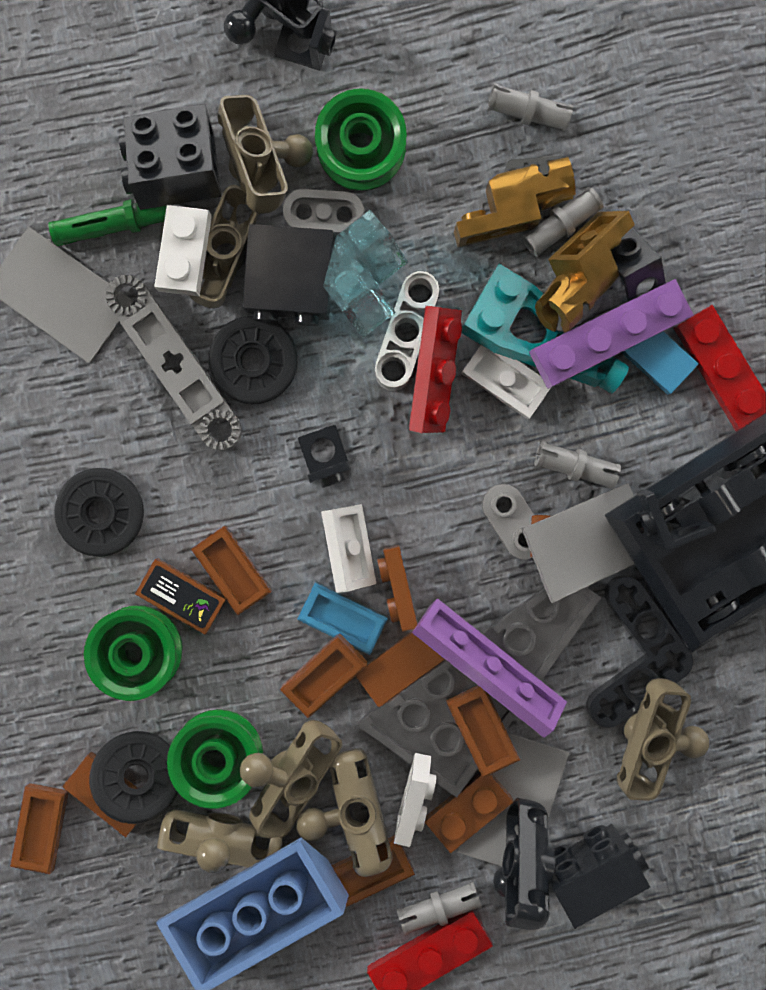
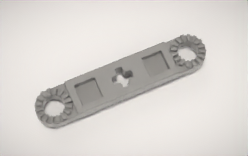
[106,275,242,451]

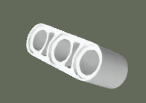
[375,271,439,391]

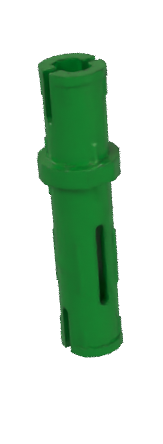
[48,199,174,246]

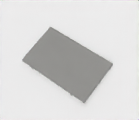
[0,226,134,364]
[522,483,644,603]
[457,732,569,866]

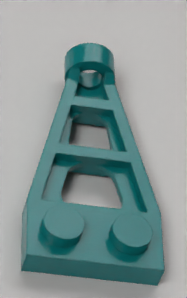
[462,263,629,394]

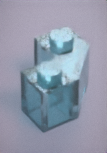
[323,210,408,338]

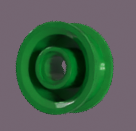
[315,88,407,191]
[84,605,183,701]
[167,709,263,809]

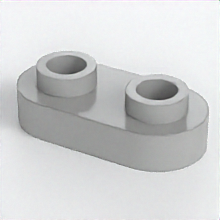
[283,189,365,237]
[482,484,534,560]

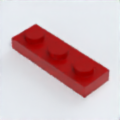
[409,305,462,433]
[673,305,766,431]
[367,910,493,990]

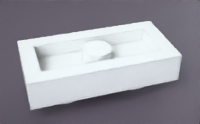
[154,205,212,297]
[461,345,551,419]
[321,504,376,593]
[394,753,436,847]

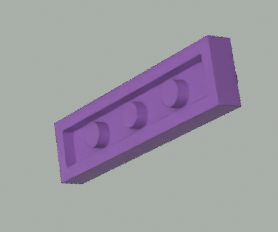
[529,279,694,389]
[412,599,567,738]

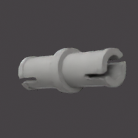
[487,83,573,132]
[522,187,604,257]
[534,441,621,489]
[396,881,482,936]

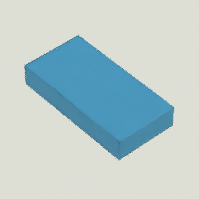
[621,331,699,395]
[297,582,388,655]

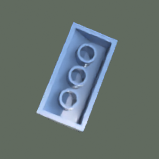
[156,838,349,990]

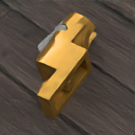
[454,156,576,247]
[535,211,635,332]

